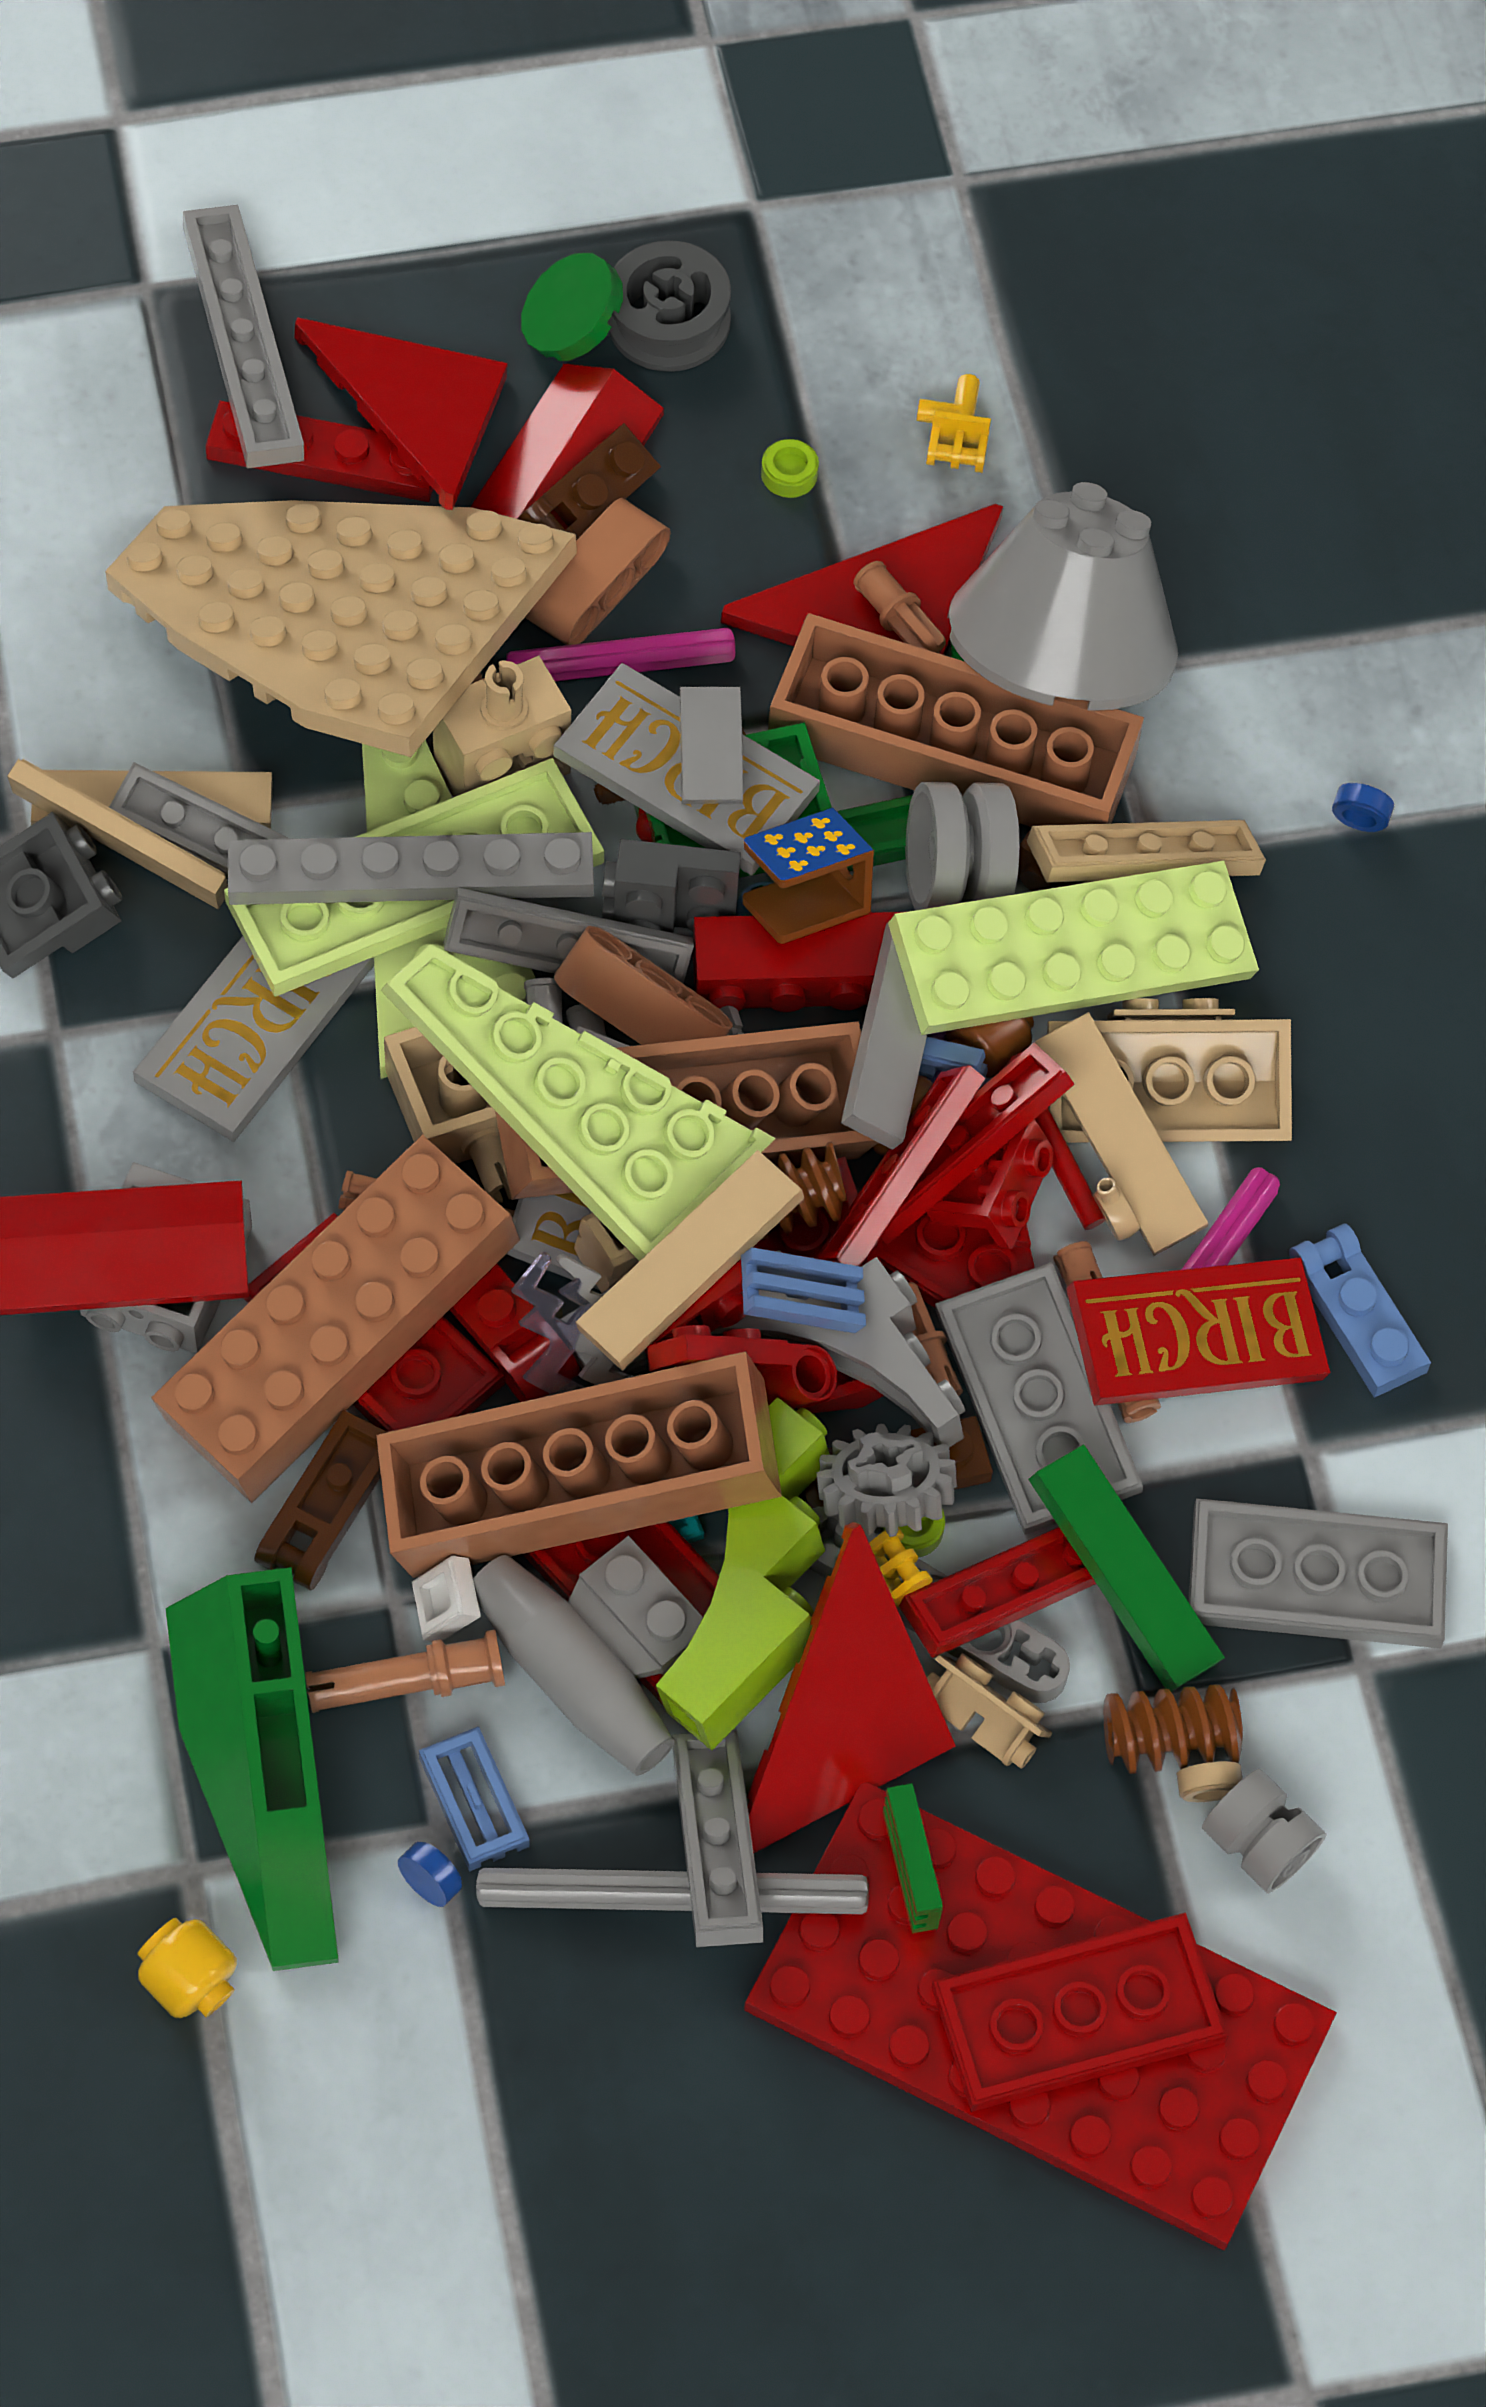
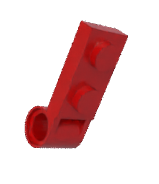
[450,1264,581,1402]
[647,1325,837,1409]

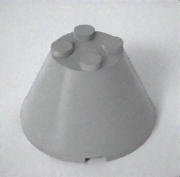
[947,482,1178,710]

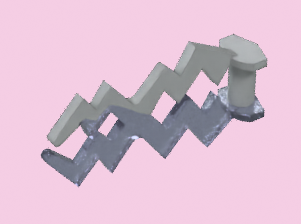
[511,1252,634,1396]

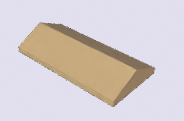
[1047,1019,1292,1143]

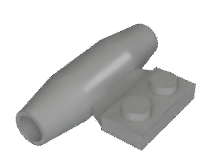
[473,1536,703,1776]

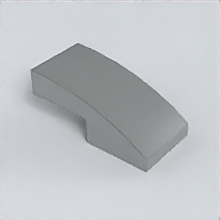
[680,687,743,804]

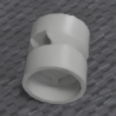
[1202,1769,1327,1894]

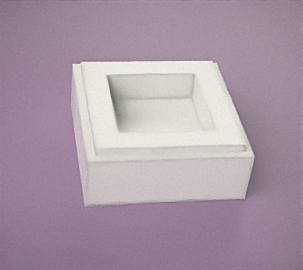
[412,1556,481,1641]

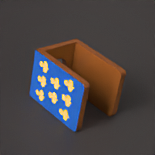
[743,808,874,944]

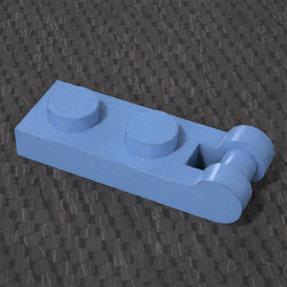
[1289,1223,1431,1398]

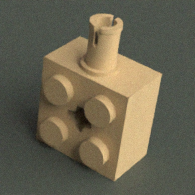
[433,656,572,797]
[384,1027,511,1203]

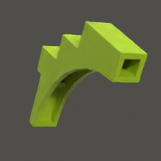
[656,1397,830,1751]

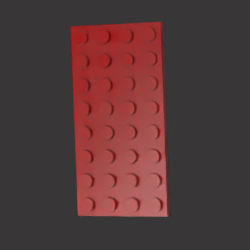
[744,1782,1337,2251]

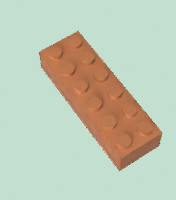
[768,613,1144,827]
[495,1021,878,1200]
[151,1134,520,1503]
[376,1351,782,1578]

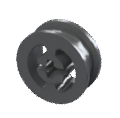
[607,241,731,372]

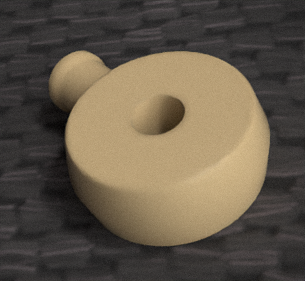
[1093,1178,1140,1241]

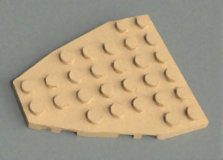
[105,500,577,757]

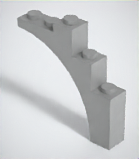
[556,1250,965,1447]

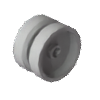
[905,782,1020,910]

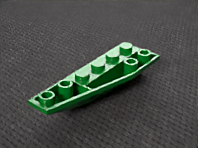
[166,1567,339,1971]

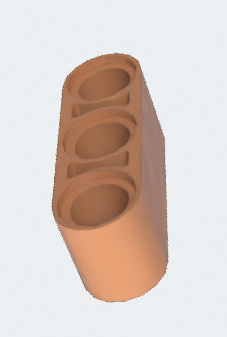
[525,498,671,645]
[554,926,733,1045]

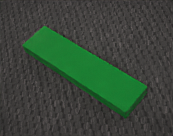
[1028,1444,1225,1692]

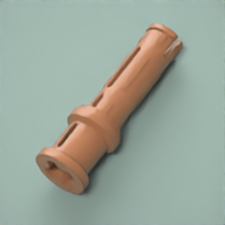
[305,1629,505,1713]

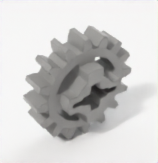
[817,1424,957,1537]

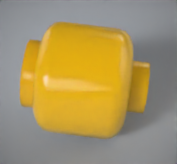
[137,1918,237,2018]

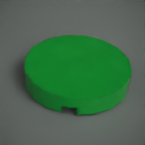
[521,253,623,361]

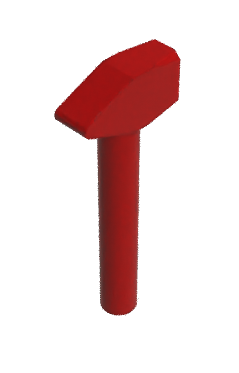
[1003,1052,1106,1230]

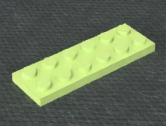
[224,758,605,997]
[888,861,1259,1035]

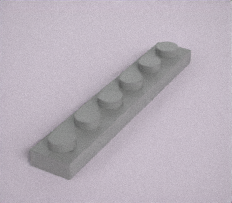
[183,205,304,469]
[228,832,594,905]

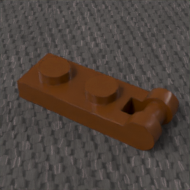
[518,423,661,541]
[254,1410,387,1591]

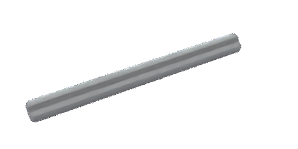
[476,1868,869,1914]

